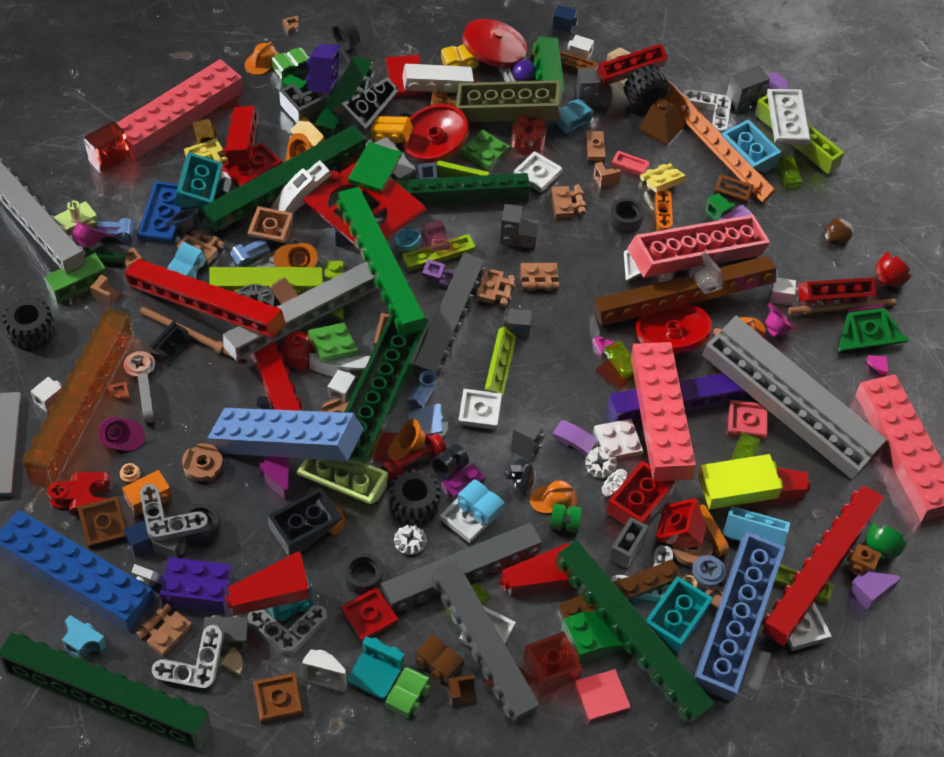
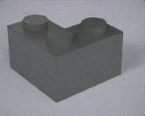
[575,68,613,107]
[279,83,327,123]
[500,204,539,249]

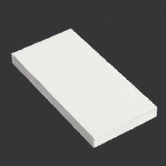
[767,89,810,144]

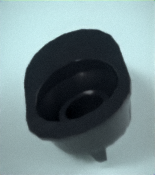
[165,207,199,234]

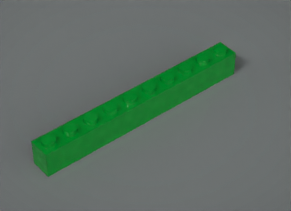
[336,187,425,336]

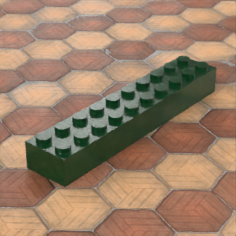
[325,316,429,477]
[0,632,212,753]

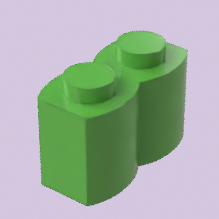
[272,48,310,80]
[385,666,431,719]

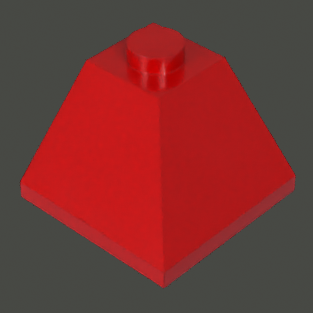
[655,498,706,548]

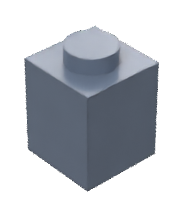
[418,162,437,179]

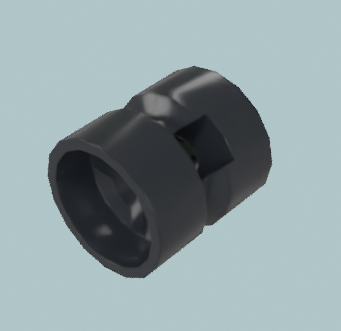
[431,444,469,480]

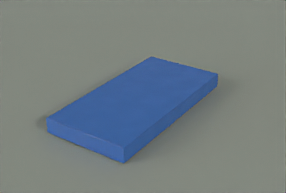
[137,181,184,244]

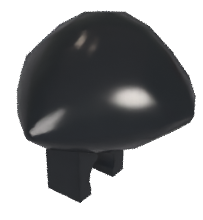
[505,459,536,493]

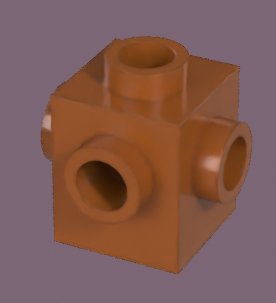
[846,544,881,576]

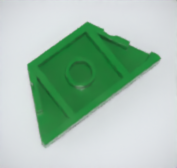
[838,308,909,352]

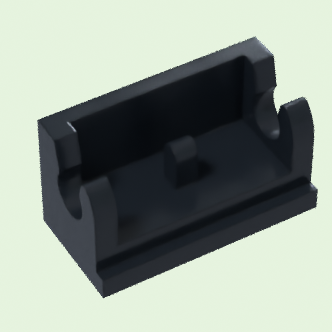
[149,321,191,367]

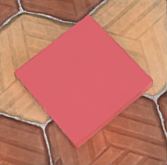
[727,399,768,440]
[575,669,631,722]

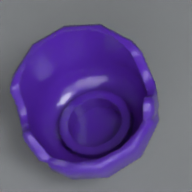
[512,60,537,81]

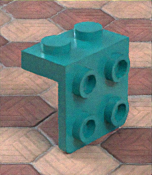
[348,636,404,699]

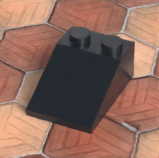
[268,488,342,556]

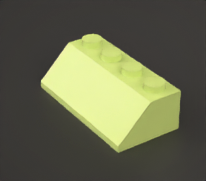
[297,458,388,504]

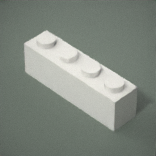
[403,64,474,93]

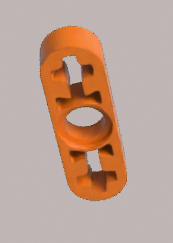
[654,189,673,231]
[700,504,729,557]

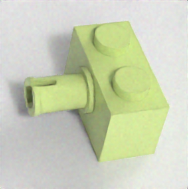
[54,201,98,236]

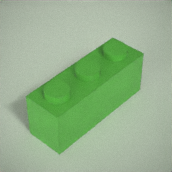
[44,253,107,303]

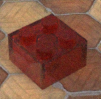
[84,121,130,173]
[524,631,582,693]

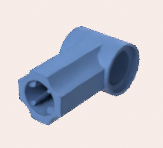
[97,218,135,243]
[231,238,270,267]
[407,371,436,409]

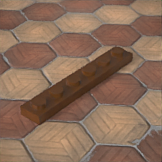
[558,559,681,618]

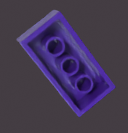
[306,44,340,93]

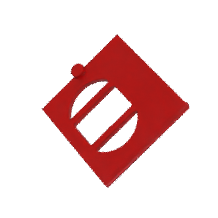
[303,161,427,253]

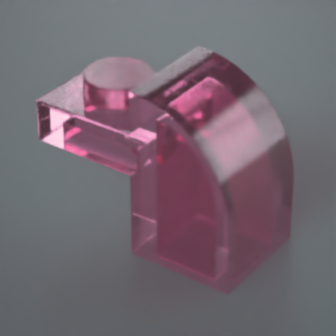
[422,220,450,253]

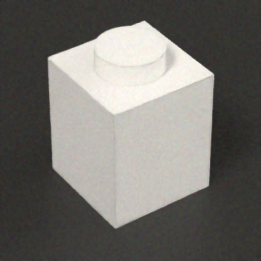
[567,35,594,60]
[770,278,798,306]
[328,370,356,403]
[31,377,64,413]

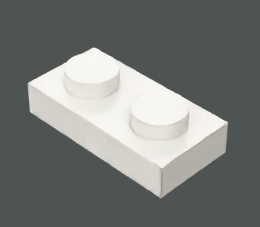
[132,564,164,586]

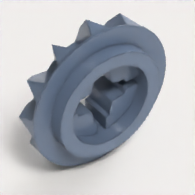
[692,555,726,587]

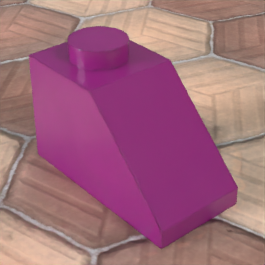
[260,456,289,499]

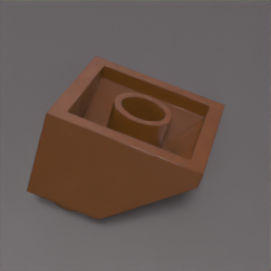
[639,97,686,146]

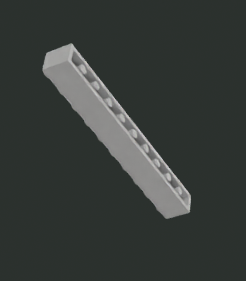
[0,158,86,274]
[223,262,377,361]
[720,316,886,458]
[702,333,870,479]

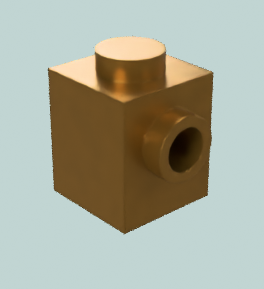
[192,119,217,144]

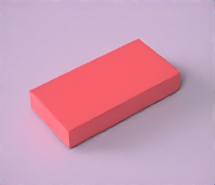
[611,151,650,176]

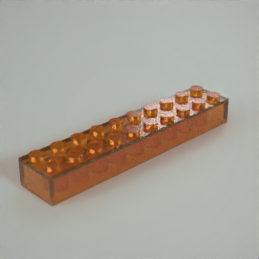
[22,307,134,488]

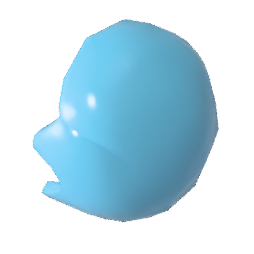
[394,229,422,253]

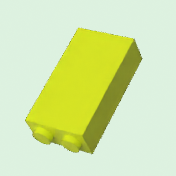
[698,454,783,509]

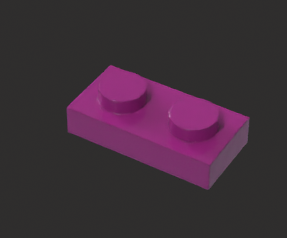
[441,463,485,500]

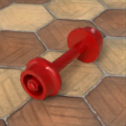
[381,434,447,482]

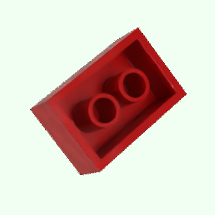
[606,460,676,525]

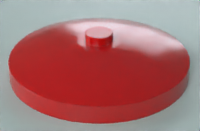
[462,19,527,68]
[401,104,469,163]
[636,304,712,354]

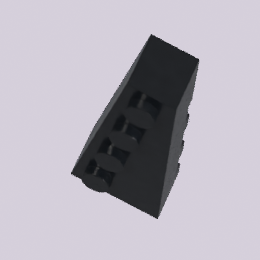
[331,77,399,133]

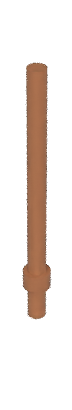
[788,299,896,315]
[140,307,233,358]

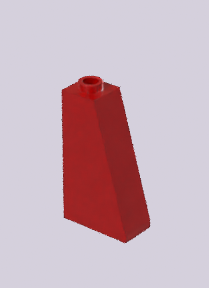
[740,467,811,505]
[500,543,574,597]
[225,552,310,616]

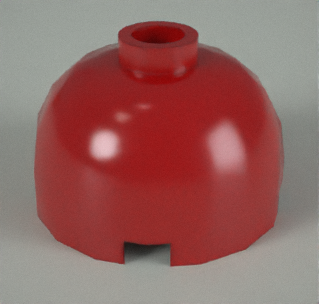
[875,252,913,288]
[280,332,316,370]

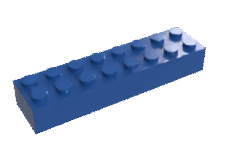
[0,510,155,632]

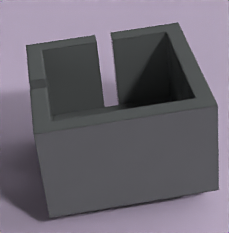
[726,66,770,113]

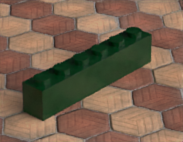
[315,55,375,139]

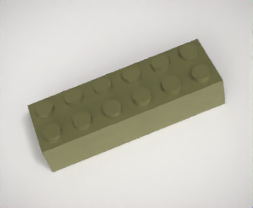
[456,80,562,122]

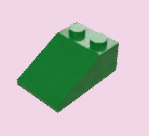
[561,611,625,666]

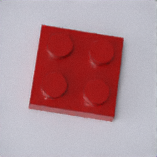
[341,587,398,642]

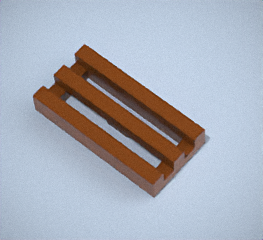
[715,174,754,202]

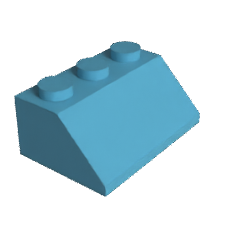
[721,119,781,173]

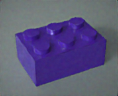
[160,557,233,614]

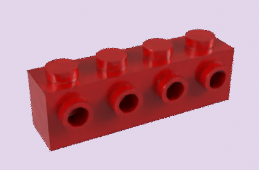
[596,43,668,87]
[224,106,258,165]
[797,277,876,305]

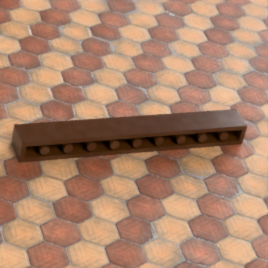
[594,256,777,326]

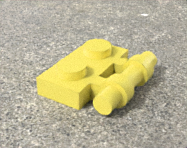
[184,138,228,165]
[640,163,686,193]

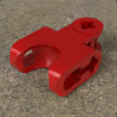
[47,472,110,517]

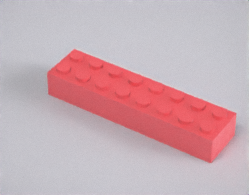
[111,59,243,159]
[627,214,770,278]
[631,342,696,481]
[855,374,944,522]

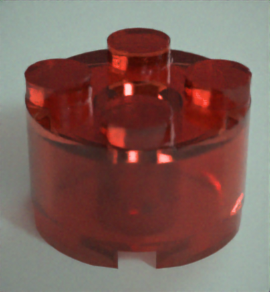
[511,115,547,156]

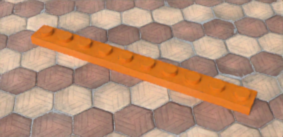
[664,81,776,203]

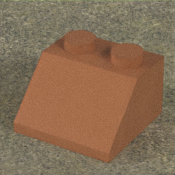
[247,207,294,242]

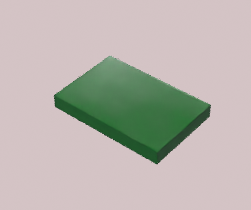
[348,142,402,193]

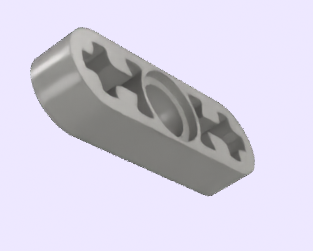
[138,373,154,424]

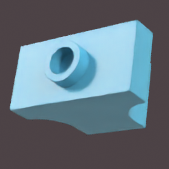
[62,615,107,658]

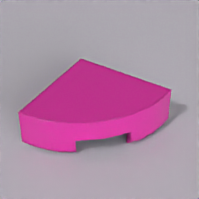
[593,337,618,356]
[867,355,888,376]

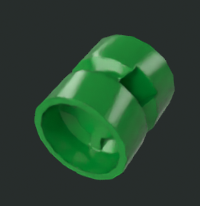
[550,503,582,533]

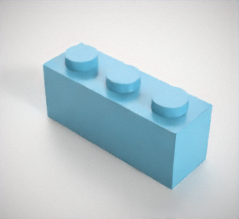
[723,506,790,546]

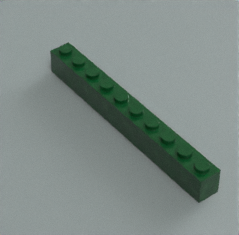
[203,125,366,232]
[351,173,530,209]
[555,540,715,725]

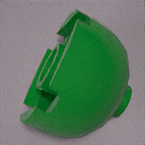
[865,523,908,561]

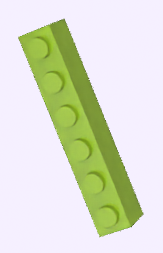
[754,95,845,174]
[209,267,323,297]

